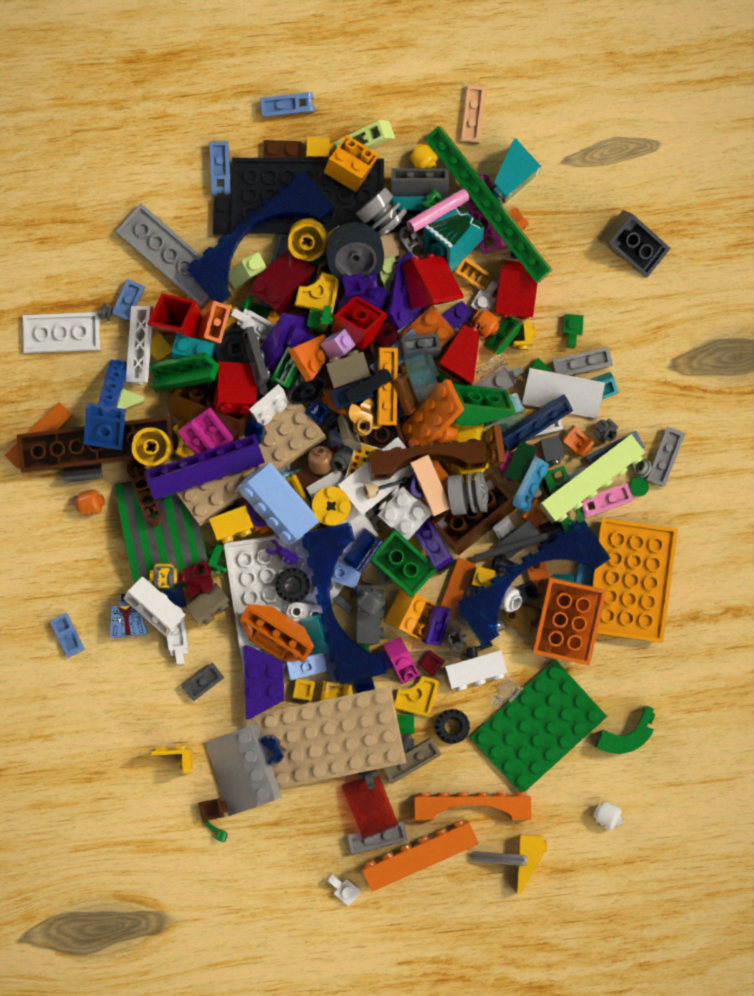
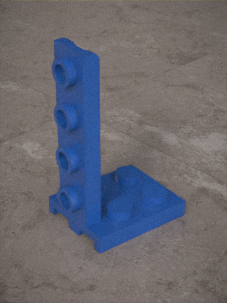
[83,359,127,450]

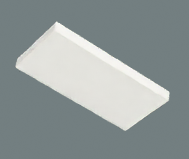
[22,312,100,354]
[522,368,605,419]
[337,437,413,516]
[306,470,378,554]

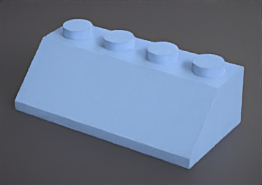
[237,462,319,546]

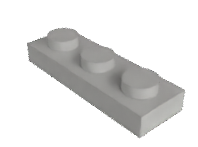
[552,347,613,376]
[646,427,685,487]
[347,821,408,855]

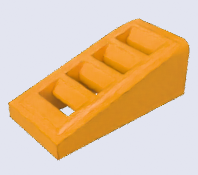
[452,258,495,292]

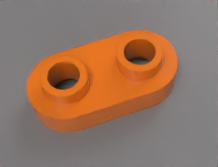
[526,556,549,594]

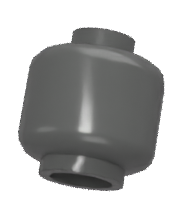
[357,587,385,617]

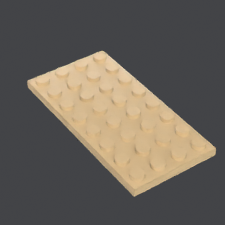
[161,395,326,526]
[242,686,407,789]

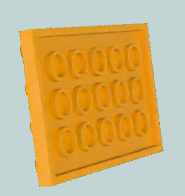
[592,518,678,643]

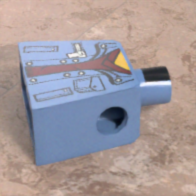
[110,594,148,638]

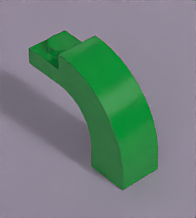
[595,706,655,754]

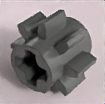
[593,418,618,443]
[444,628,467,651]

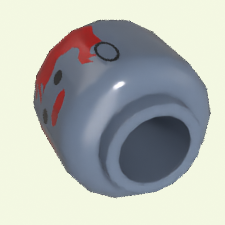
[327,426,346,454]

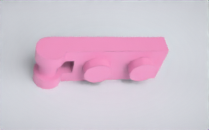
[581,483,634,519]

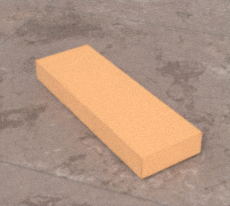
[460,85,486,144]
[410,455,451,516]

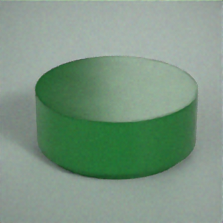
[629,477,649,497]

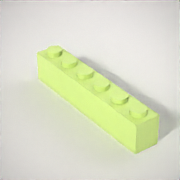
[538,434,645,523]

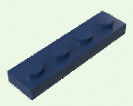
[502,394,573,452]

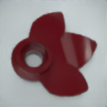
[177,561,213,597]

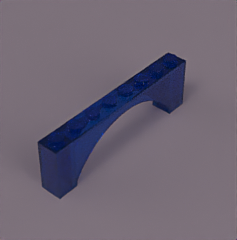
[187,172,334,303]
[456,520,611,646]
[302,522,387,685]

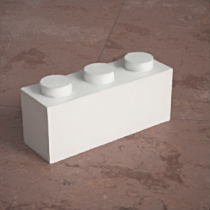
[124,576,186,637]
[445,650,508,691]

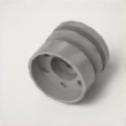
[356,187,407,237]
[448,472,489,516]

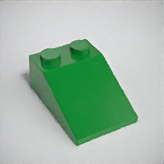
[453,383,516,426]
[367,530,437,597]

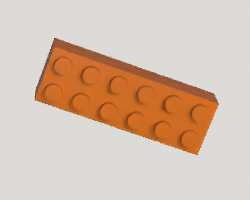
[362,819,479,892]

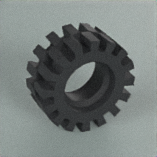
[275,567,310,603]
[435,709,470,744]

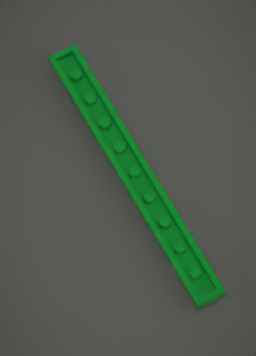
[425,126,553,283]

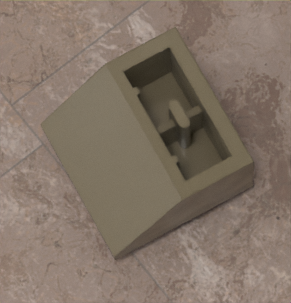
[326,350,370,390]
[186,583,231,625]

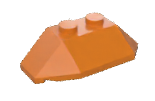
[239,604,314,662]

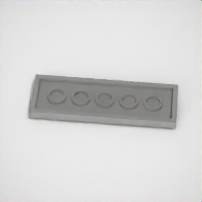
[116,203,227,307]

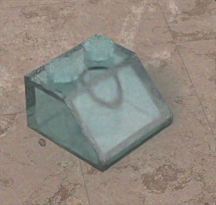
[403,349,439,405]

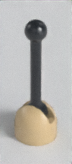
[363,477,409,499]

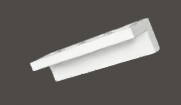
[126,306,153,385]

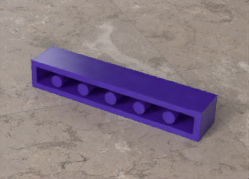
[145,434,265,500]

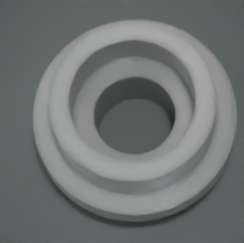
[633,459,651,478]

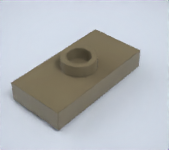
[337,414,362,452]

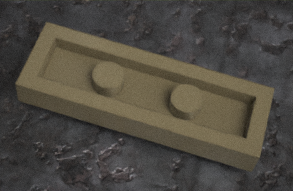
[383,738,442,784]

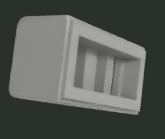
[491,516,514,541]

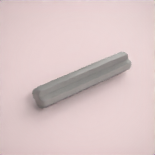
[472,851,527,866]

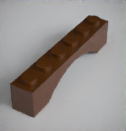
[367,439,487,481]

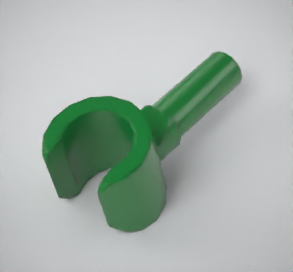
[204,821,228,842]

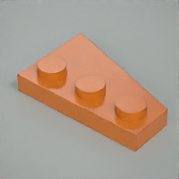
[288,334,328,382]

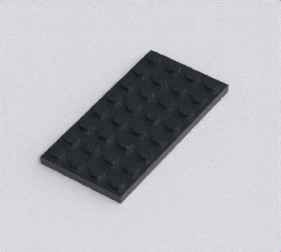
[231,158,384,235]

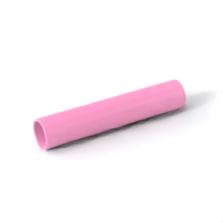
[407,189,469,233]

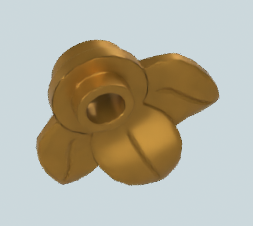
[348,398,382,436]
[502,599,540,633]

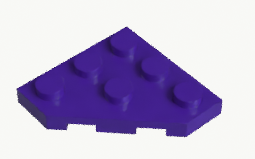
[387,252,430,330]

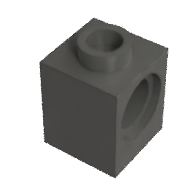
[539,435,564,466]

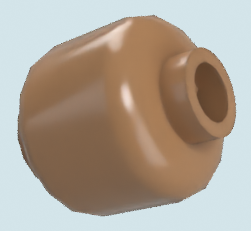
[308,446,333,475]

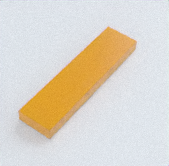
[376,347,398,426]

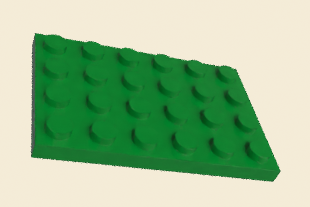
[470,659,608,792]

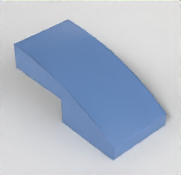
[50,613,85,658]

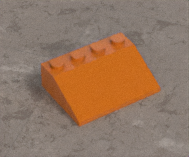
[532,576,607,666]

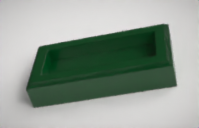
[504,441,538,484]

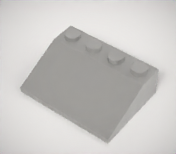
[205,724,282,816]

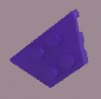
[244,645,284,720]

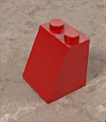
[402,254,464,309]
[495,259,538,319]
[147,293,202,338]
[438,324,480,385]
[211,361,257,415]

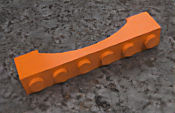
[414,792,531,820]

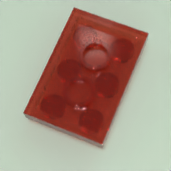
[341,774,399,840]

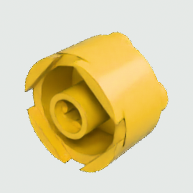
[288,218,327,261]
[132,428,172,468]
[311,487,351,526]

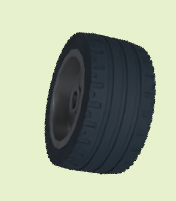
[325,222,384,282]

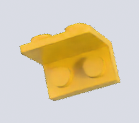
[151,745,194,773]

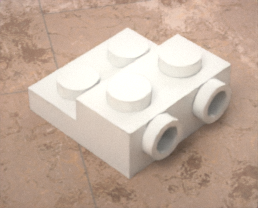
[378,485,432,540]

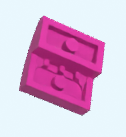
[177,407,234,454]

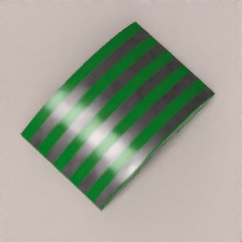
[115,481,212,592]

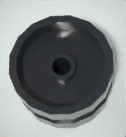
[215,328,250,364]
[279,369,326,405]

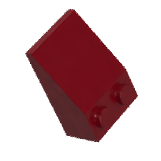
[248,249,317,315]

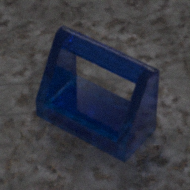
[343,527,383,574]

